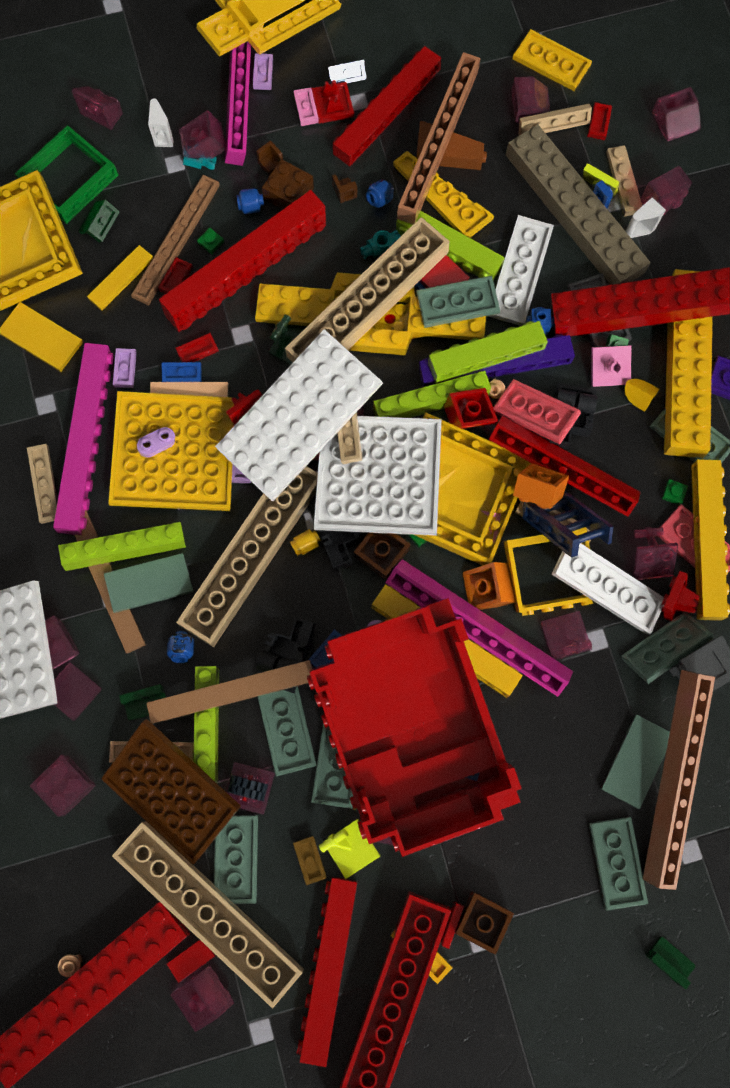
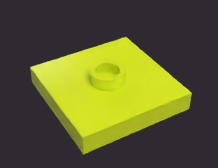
[583,164,619,197]

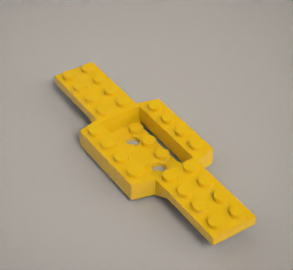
[255,272,486,355]

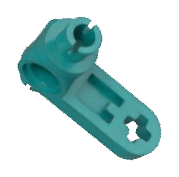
[360,230,401,259]

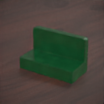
[78,200,120,243]
[119,684,166,721]
[646,936,696,989]

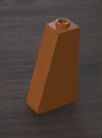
[416,121,487,170]

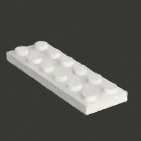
[488,215,554,326]
[552,543,664,634]

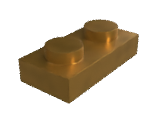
[293,836,327,885]

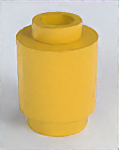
[290,529,321,556]

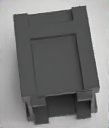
[669,636,730,691]

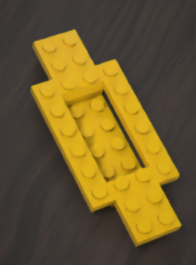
[196,0,341,57]

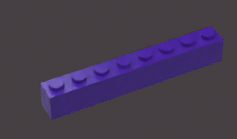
[418,335,575,388]

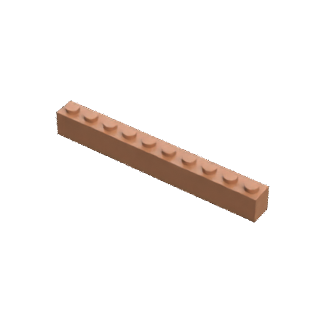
[397,52,480,225]
[643,670,715,890]

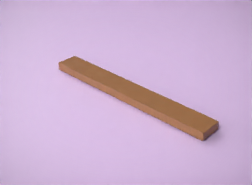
[131,175,220,306]
[75,510,146,654]
[147,660,313,724]

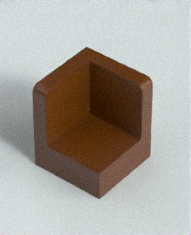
[256,140,283,176]
[332,174,357,203]

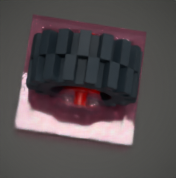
[226,762,275,815]

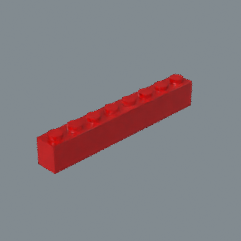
[333,46,442,167]
[489,415,641,517]
[297,876,357,1067]

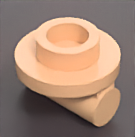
[489,379,506,399]
[58,954,82,977]

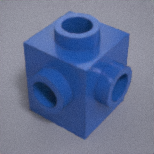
[526,307,554,336]

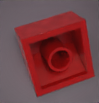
[444,388,498,429]

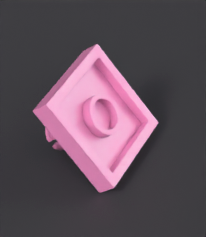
[591,345,631,387]

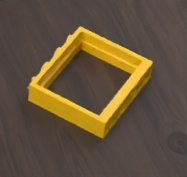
[504,527,593,616]

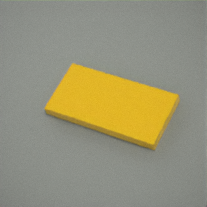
[512,29,592,91]
[0,302,83,372]

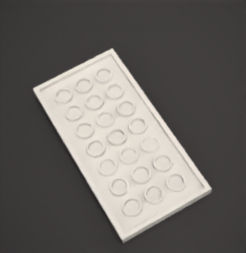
[215,329,383,501]

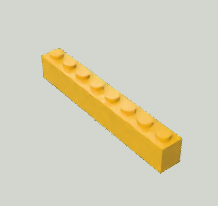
[691,459,730,620]
[371,584,523,698]

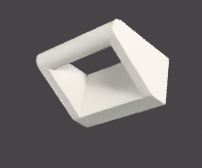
[148,99,174,147]
[626,198,666,238]

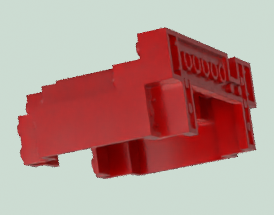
[307,598,522,857]

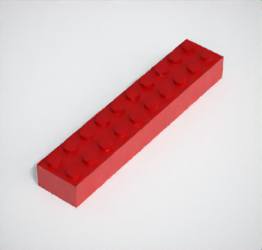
[159,190,326,332]
[551,267,730,336]
[339,891,451,1088]
[0,902,191,1088]

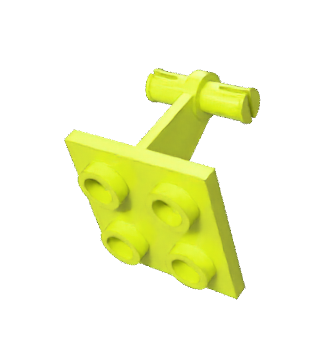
[319,819,380,879]

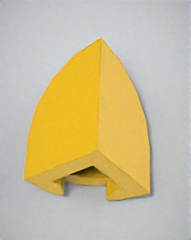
[625,379,660,412]

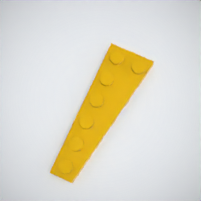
[393,151,494,238]

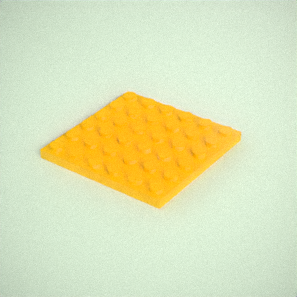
[109,391,234,511]

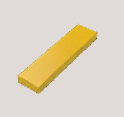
[87,245,153,310]

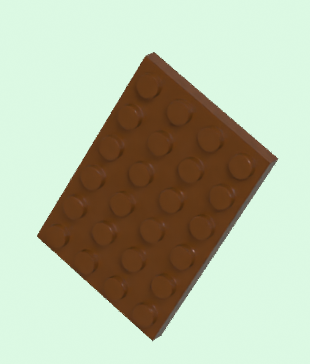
[102,719,241,865]

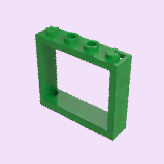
[15,125,118,224]

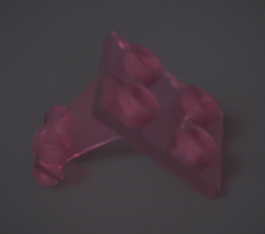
[633,527,678,580]
[541,611,592,660]

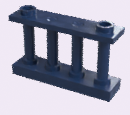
[523,490,613,558]

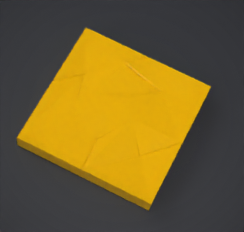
[0,170,83,311]
[415,412,531,565]

